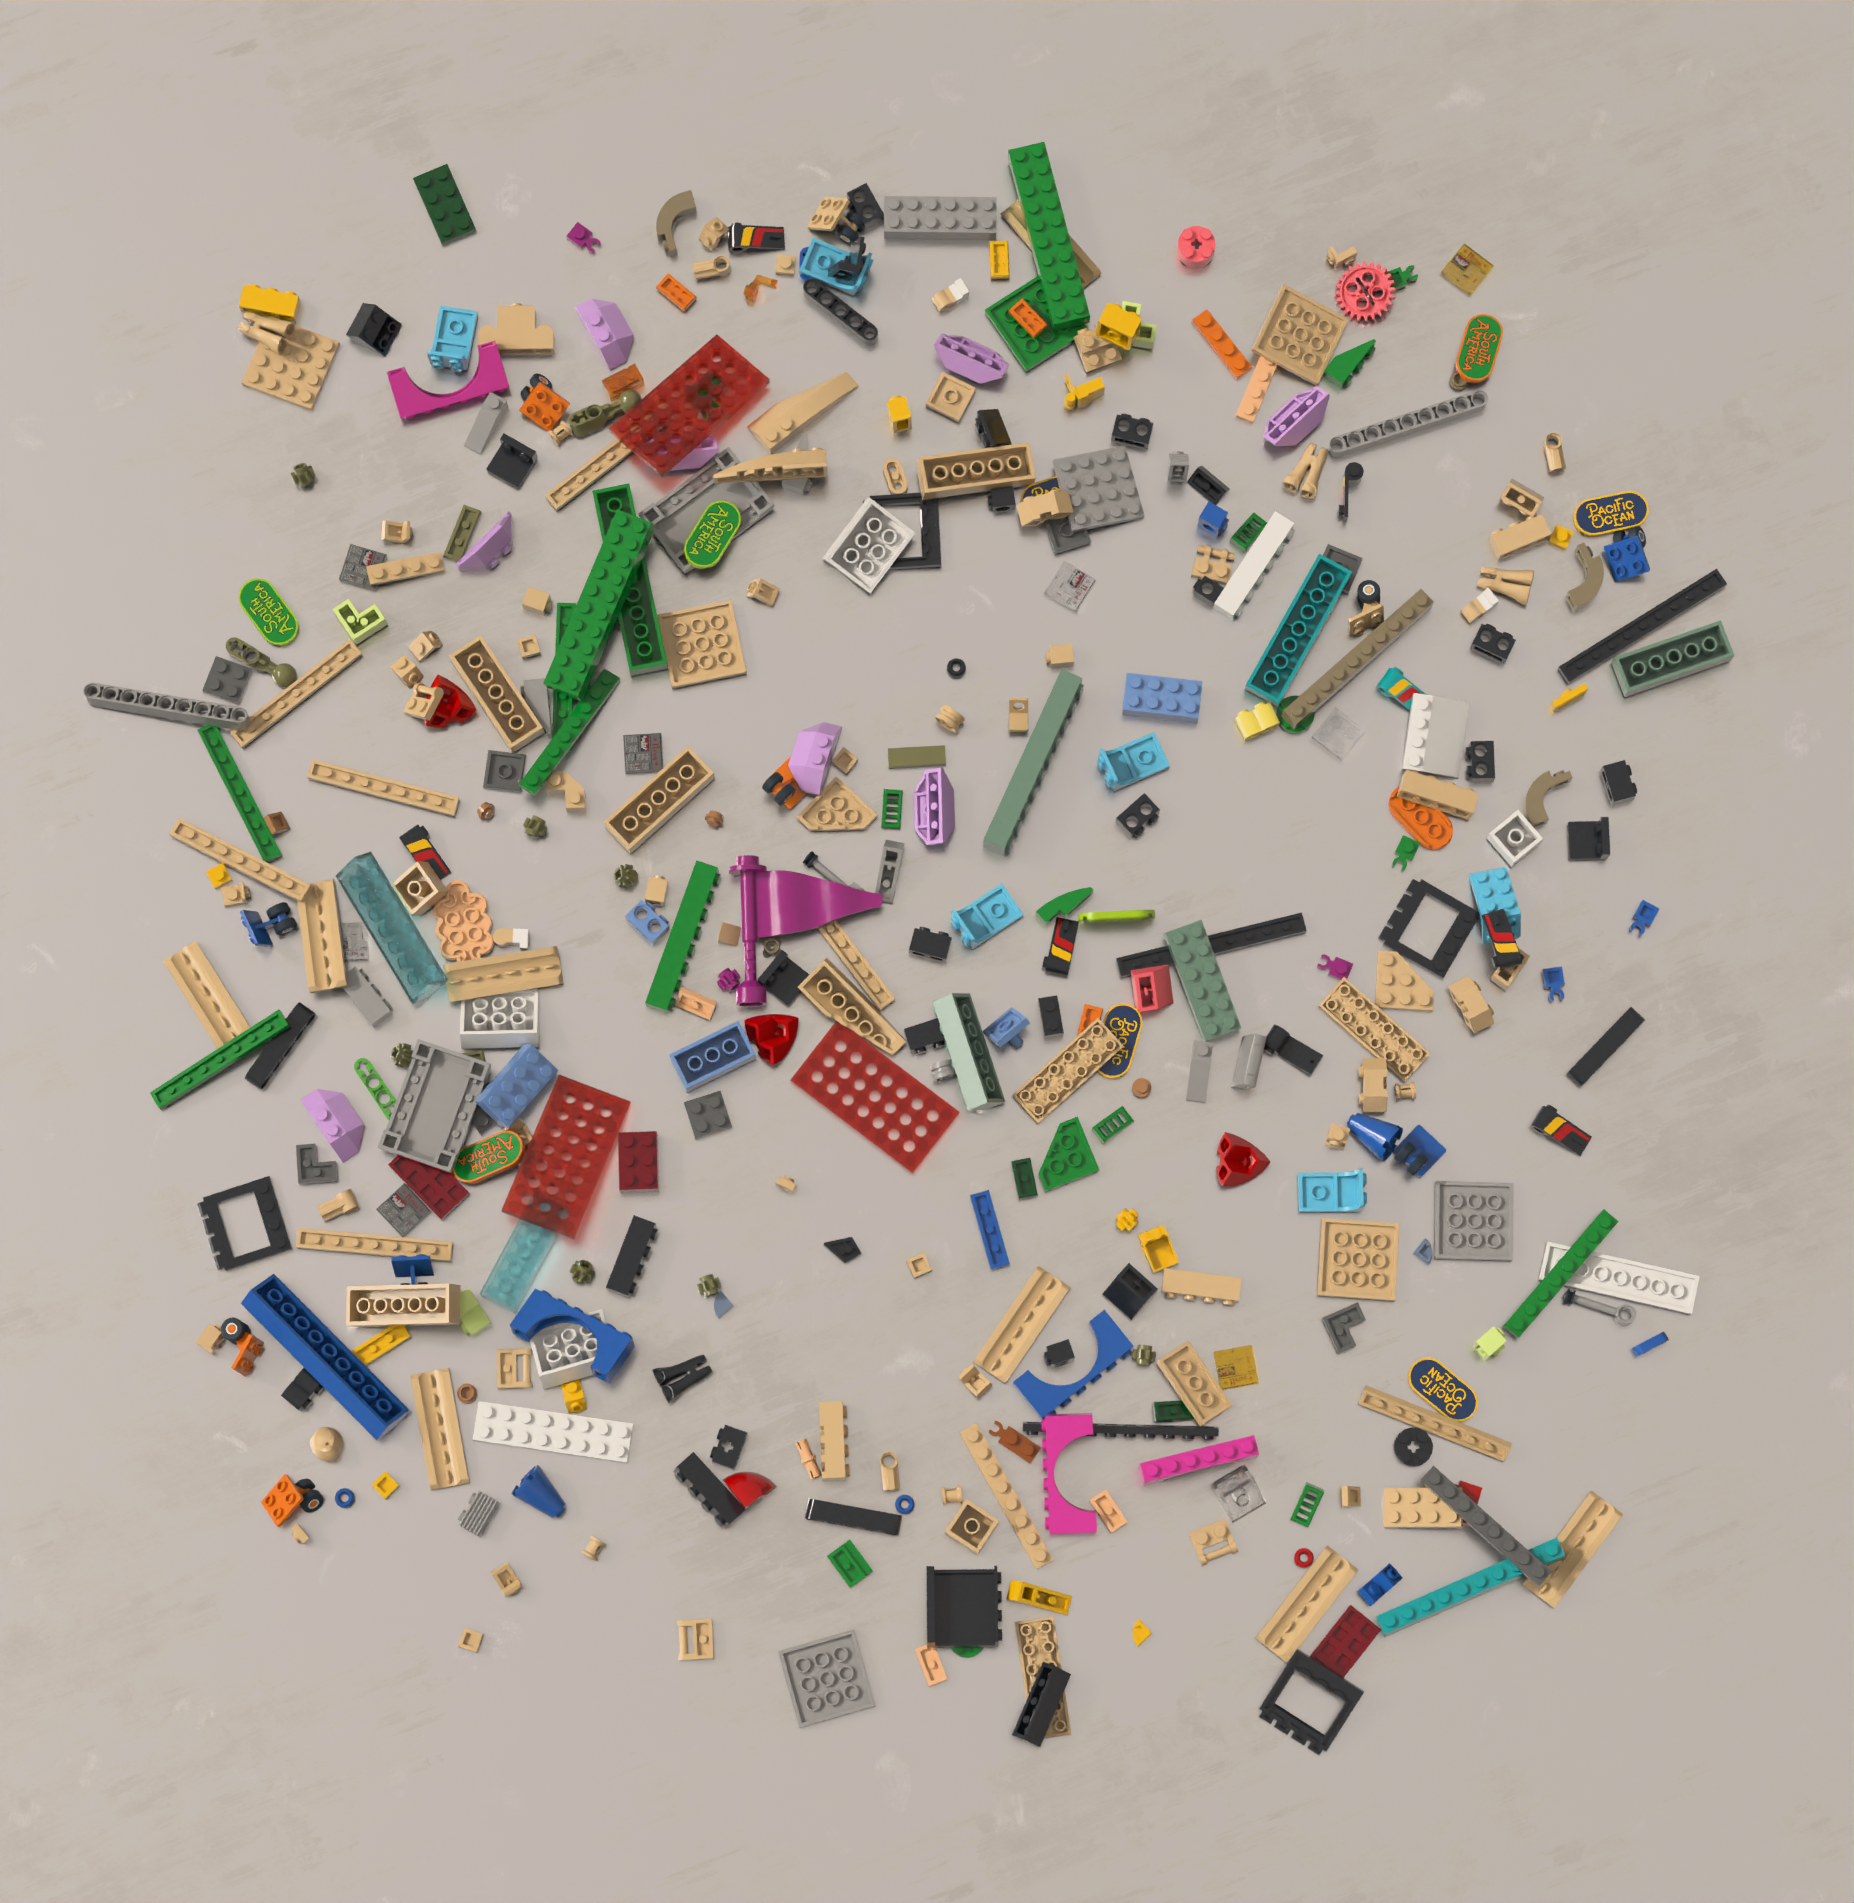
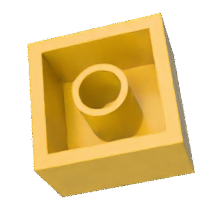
[1096,302,1142,351]

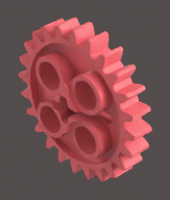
[1335,261,1396,322]

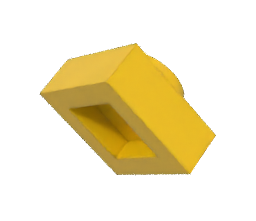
[1548,525,1573,550]
[206,863,232,889]
[371,1471,399,1499]

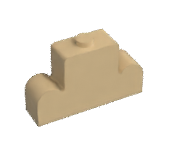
[478,303,555,355]

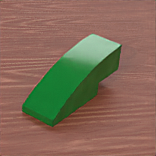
[1035,887,1094,926]

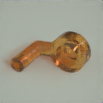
[744,275,778,302]

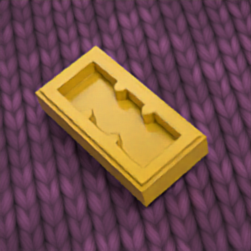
[989,241,1010,279]
[1550,683,1588,712]

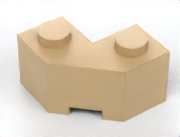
[1017,489,1074,526]
[546,771,586,813]
[1448,976,1494,1034]
[1359,1058,1388,1112]

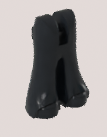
[652,1355,713,1403]

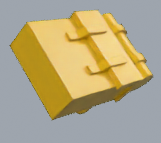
[1064,374,1105,410]
[1138,1225,1179,1274]

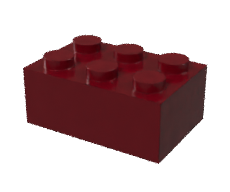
[618,1131,659,1193]

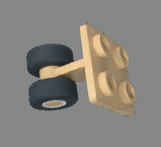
[807,197,865,245]
[1348,580,1384,637]

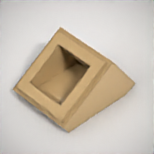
[718,922,741,946]

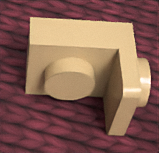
[747,578,780,606]
[221,882,250,907]

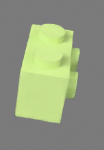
[1473,1326,1506,1360]

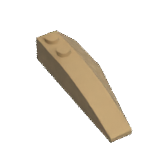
[747,372,858,455]
[713,448,828,484]
[798,957,906,1055]

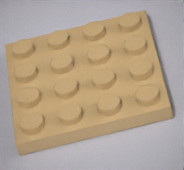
[1251,284,1349,385]
[242,316,340,411]
[657,600,747,689]
[1317,1218,1400,1301]

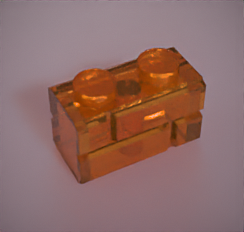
[601,363,645,402]

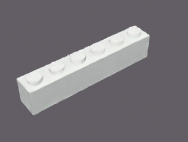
[1213,511,1295,620]

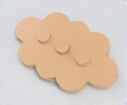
[433,880,494,962]

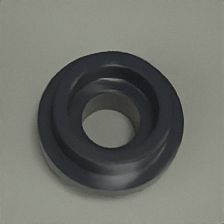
[947,658,966,677]

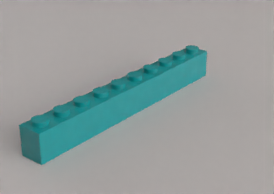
[1376,1537,1565,1637]

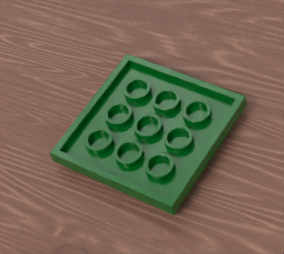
[985,275,1087,372]

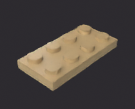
[1156,1341,1232,1427]
[1384,1488,1463,1528]

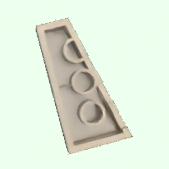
[819,1401,850,1482]

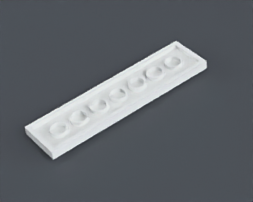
[1539,1241,1700,1315]
[473,1401,633,1463]

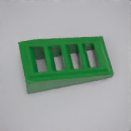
[1230,512,1267,553]
[881,789,903,828]
[1092,1106,1134,1145]
[1290,1482,1324,1527]

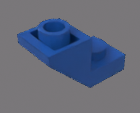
[1358,1563,1402,1606]

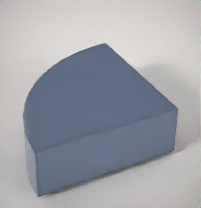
[1413,1238,1433,1265]
[714,1291,733,1318]

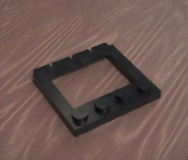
[863,493,942,570]
[1378,879,1480,979]
[197,1176,293,1271]
[1259,1648,1364,1755]

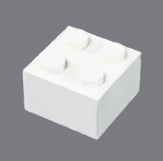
[1487,810,1543,867]

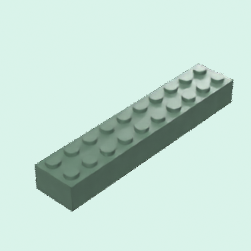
[983,669,1084,856]

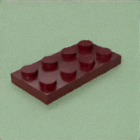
[388,1155,470,1220]
[1310,1605,1382,1678]

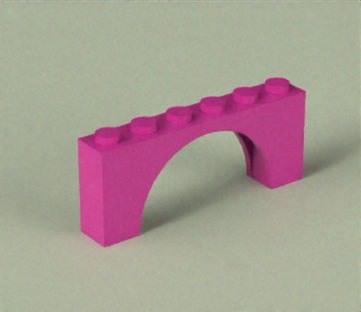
[387,341,509,419]
[1041,1413,1097,1534]
[1138,1435,1259,1486]

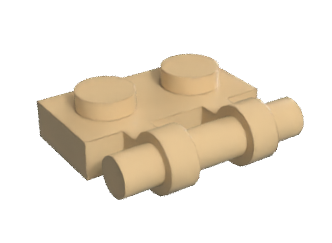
[1191,545,1236,585]

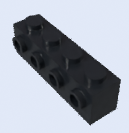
[606,1215,658,1298]
[673,1452,746,1529]
[1012,1662,1071,1747]

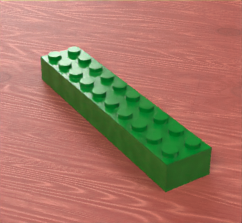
[1008,142,1090,331]
[592,483,668,676]
[543,509,656,701]

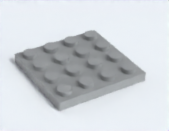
[1053,446,1145,532]
[1434,1181,1514,1261]
[778,1630,875,1728]

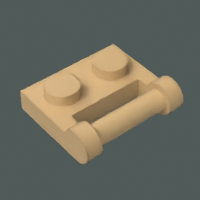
[404,683,443,721]
[496,1348,533,1389]
[1189,1519,1238,1566]
[677,1619,714,1661]

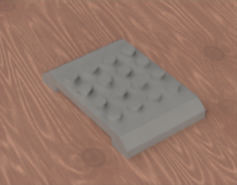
[638,447,775,573]
[378,1039,491,1173]

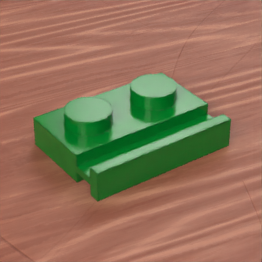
[827,1539,873,1588]

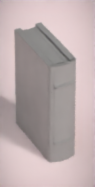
[1231,1033,1266,1090]

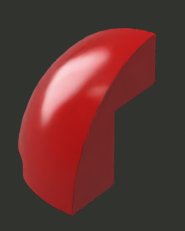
[424,675,477,728]
[744,1014,799,1065]
[1216,1132,1271,1187]
[723,1472,777,1509]

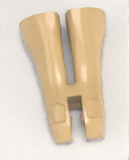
[238,312,296,356]
[1282,443,1328,499]
[1477,567,1534,606]

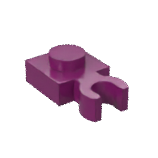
[566,222,601,254]
[1317,954,1353,980]

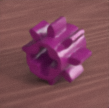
[717,968,741,992]

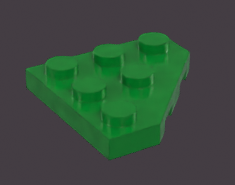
[1038,1116,1099,1192]

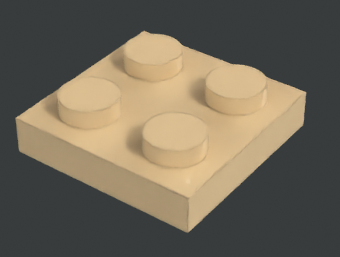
[925,372,976,422]

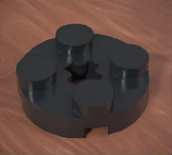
[1393,1427,1433,1467]

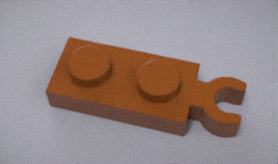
[989,1421,1041,1464]

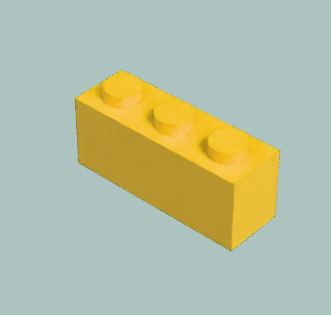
[239,284,301,323]

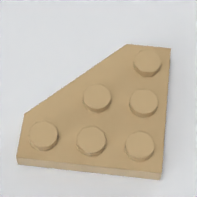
[797,777,878,831]
[1375,951,1434,1012]

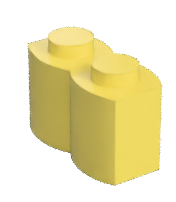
[1235,702,1280,741]

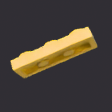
[351,1326,411,1366]

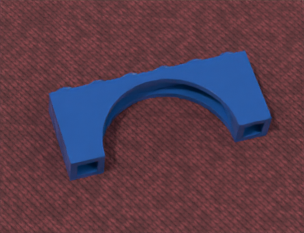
[510,1288,635,1384]
[1013,1310,1134,1420]

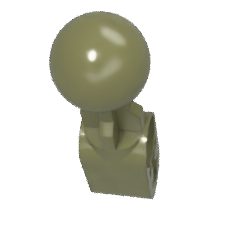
[568,389,642,437]
[226,637,297,687]

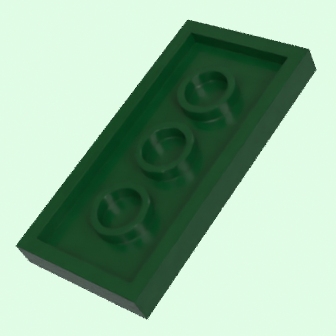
[413,164,476,245]

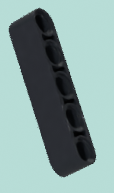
[803,279,878,346]
[245,1002,316,1090]
[1567,1007,1645,1086]
[805,1499,902,1536]

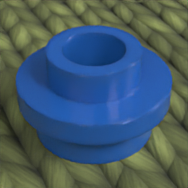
[335,1488,355,1508]
[895,1495,915,1514]

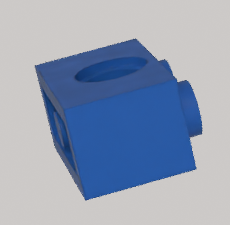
[1197,501,1229,538]

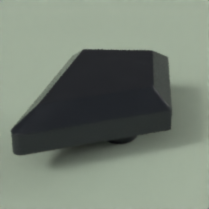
[824,1237,862,1263]

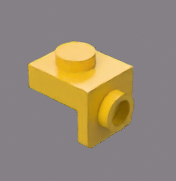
[561,1380,587,1413]

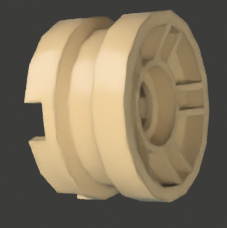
[935,705,965,733]

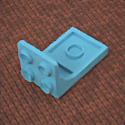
[799,238,873,296]
[427,306,478,372]
[1097,732,1170,791]
[1469,867,1521,944]
[950,884,1023,949]
[1298,1168,1367,1212]

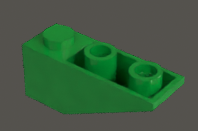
[1323,339,1376,389]

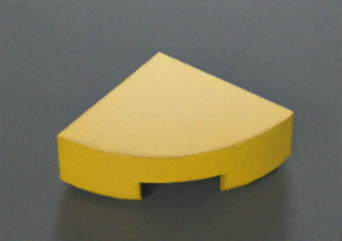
[1133,1619,1152,1647]

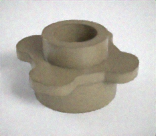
[762,937,781,957]

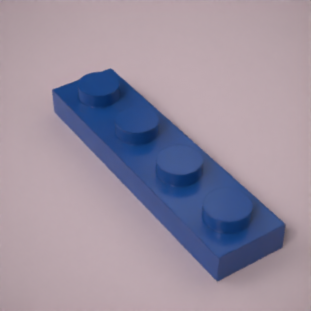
[970,1190,1010,1270]

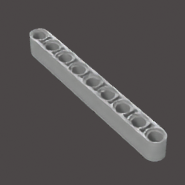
[1328,390,1488,458]
[83,683,251,730]

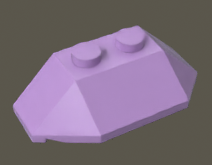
[575,298,634,371]
[934,334,1009,384]
[1263,386,1330,446]
[641,432,718,471]
[456,511,513,571]
[788,722,842,796]
[914,768,955,845]
[301,1089,364,1163]

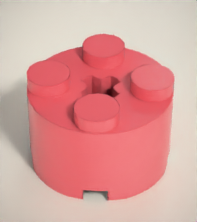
[1177,226,1215,269]

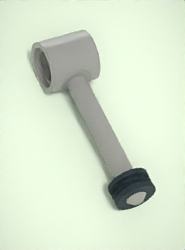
[803,851,865,891]
[1564,1288,1636,1326]

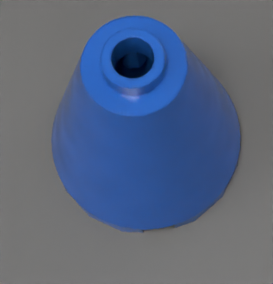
[1347,1113,1403,1161]
[511,1465,566,1518]

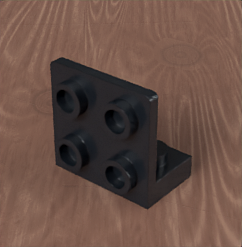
[828,237,866,281]
[486,433,538,488]
[1568,817,1610,860]
[758,950,810,1006]

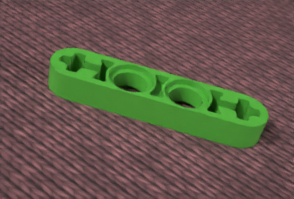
[354,1058,396,1120]

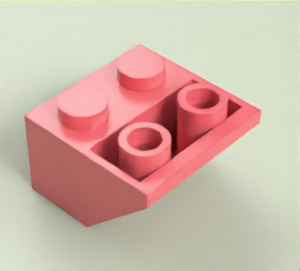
[1130,964,1173,1012]

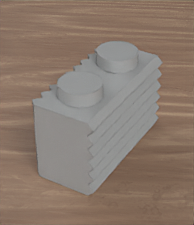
[458,1491,500,1537]

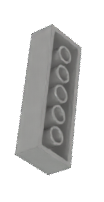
[884,196,997,240]

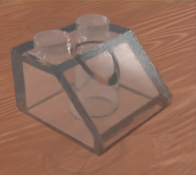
[1211,1464,1266,1523]

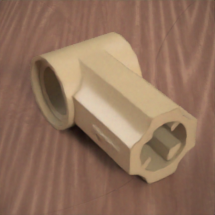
[693,255,731,280]
[1543,432,1566,472]
[317,1189,359,1222]
[880,1452,900,1491]

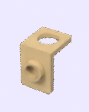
[1009,698,1028,732]

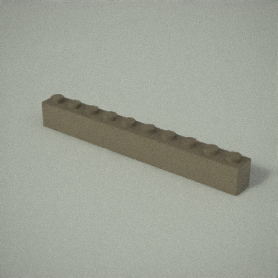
[1281,589,1434,730]

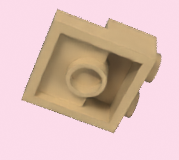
[1074,324,1122,372]

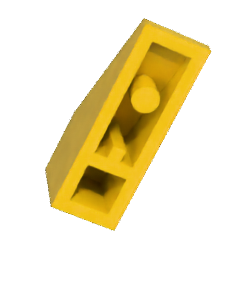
[1007,1580,1072,1615]

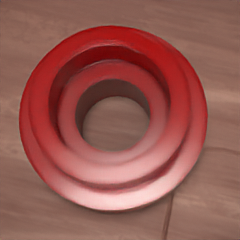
[1294,1548,1314,1568]

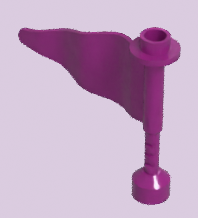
[729,855,883,1006]

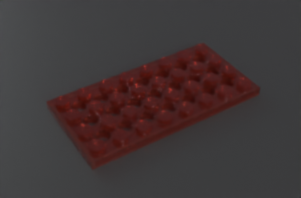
[609,334,770,477]
[790,1021,960,1174]
[502,1075,631,1239]

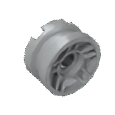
[930,1059,957,1082]

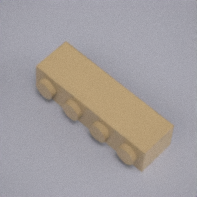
[1397,770,1479,820]
[1161,1268,1242,1306]

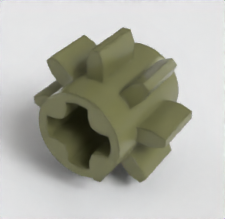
[291,463,315,486]
[523,815,547,839]
[614,864,638,888]
[391,1043,413,1067]
[569,1260,595,1284]
[697,1274,721,1297]
[1132,1345,1156,1366]

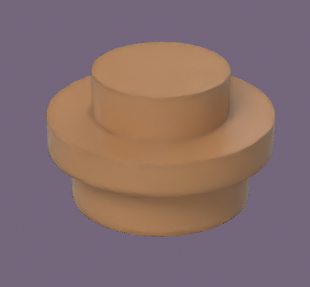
[477,802,495,820]
[705,810,724,827]
[1132,1078,1152,1097]
[457,1383,477,1403]

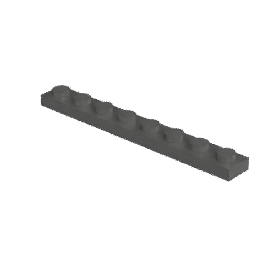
[1420,1466,1552,1587]

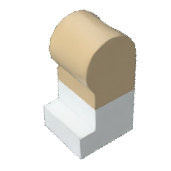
[932,278,969,312]
[1461,588,1499,623]
[493,928,530,951]

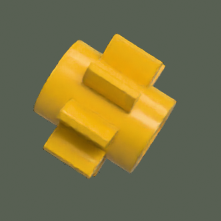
[1115,1208,1139,1232]

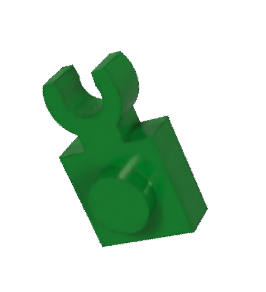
[1385,265,1418,290]
[1392,835,1420,871]

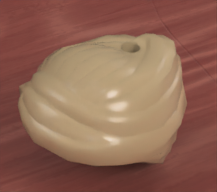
[310,1427,343,1462]

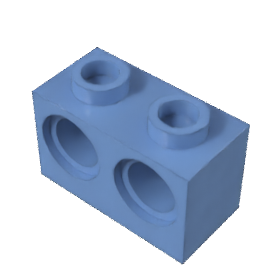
[625,900,670,946]

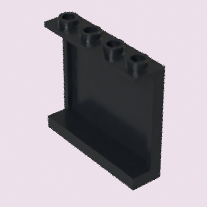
[926,1566,1002,1648]

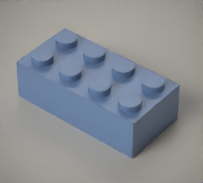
[1122,673,1203,723]
[669,1021,756,1092]
[475,1044,558,1128]

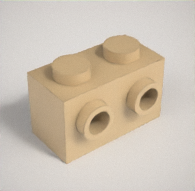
[1500,479,1544,517]

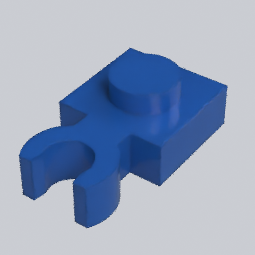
[1630,900,1659,936]
[1542,966,1565,1002]

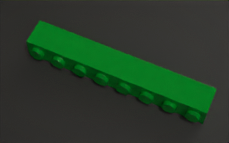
[645,860,721,1014]

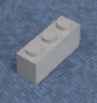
[342,966,392,1028]

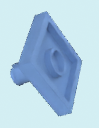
[983,1007,1030,1048]

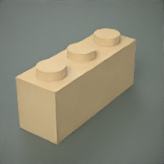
[1489,514,1552,560]

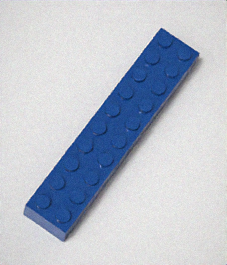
[241,1274,409,1440]

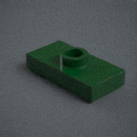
[1011,1158,1038,1200]
[1152,1400,1194,1423]

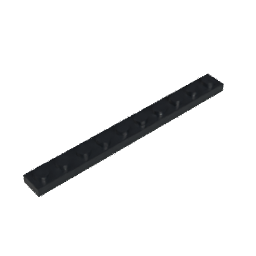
[1558,569,1727,684]
[1116,912,1307,978]
[1023,1422,1219,1440]

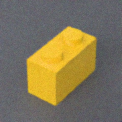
[887,396,912,433]

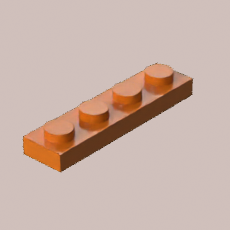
[1192,309,1252,379]

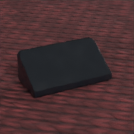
[1187,466,1230,505]

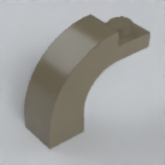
[656,190,697,257]
[1566,542,1604,612]
[1523,770,1573,828]

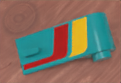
[1376,667,1427,710]

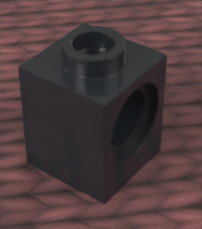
[987,487,1016,513]
[1193,576,1224,607]

